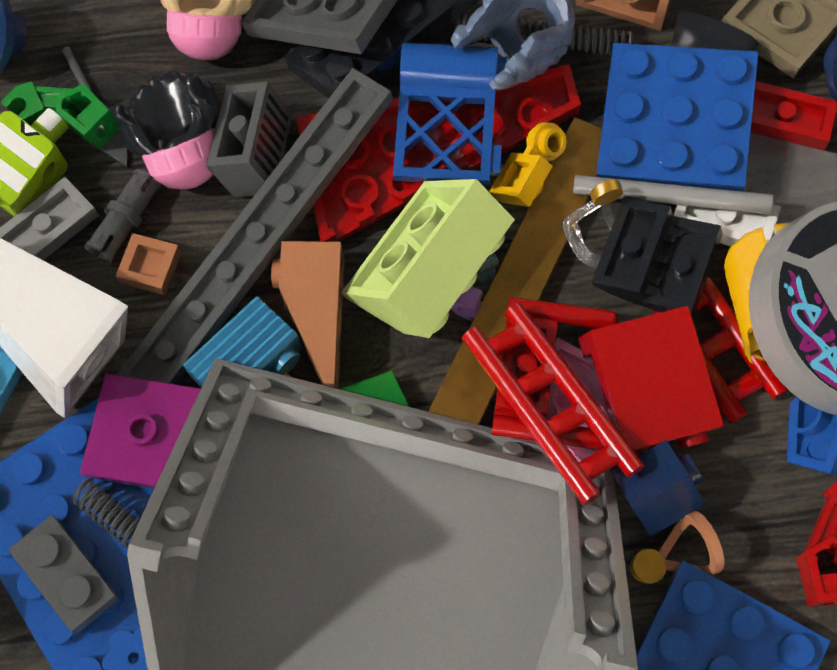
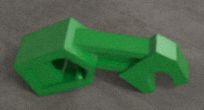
[0,81,119,150]

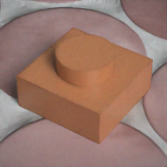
[115,233,182,296]

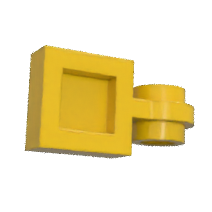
[489,122,567,207]

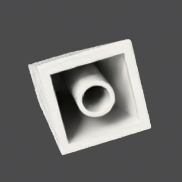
[0,238,128,418]

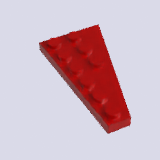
[296,65,581,242]

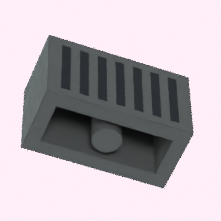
[206,81,293,197]

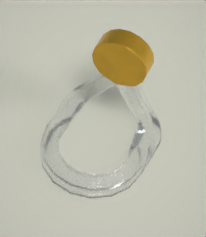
[562,179,624,269]

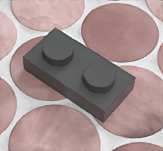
[8,514,120,634]

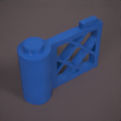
[393,43,507,186]

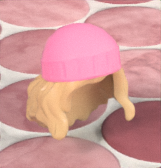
[160,0,256,61]

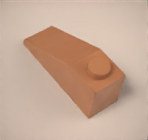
[271,241,345,389]

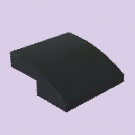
[592,197,722,320]

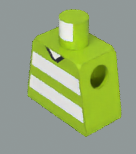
[0,108,69,217]

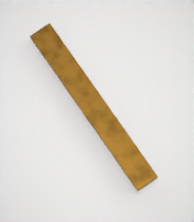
[428,117,602,425]

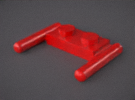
[491,297,618,450]

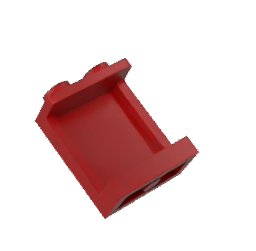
[578,306,724,456]

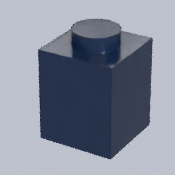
[611,440,706,537]

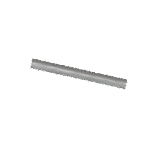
[573,175,773,214]

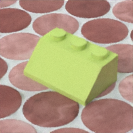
[341,179,515,338]

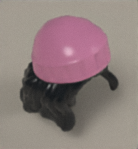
[115,71,219,190]

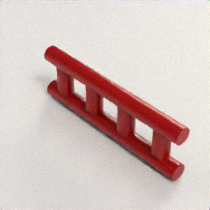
[651,276,788,424]
[462,303,645,506]

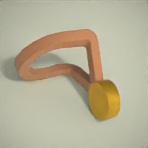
[630,511,725,585]

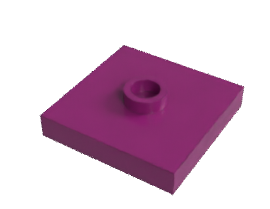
[80,374,201,489]

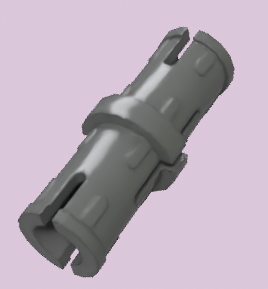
[84,169,161,263]

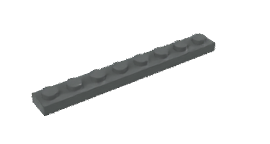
[116,68,393,385]

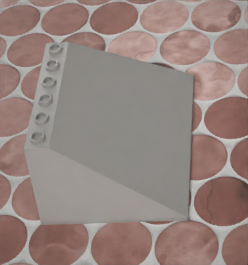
[127,358,638,670]

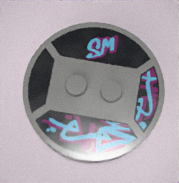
[749,201,837,415]

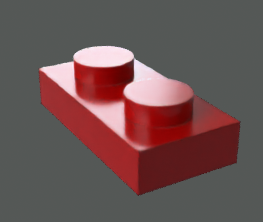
[751,81,837,151]

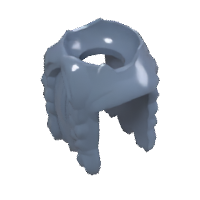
[451,0,575,91]

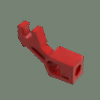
[796,481,837,608]

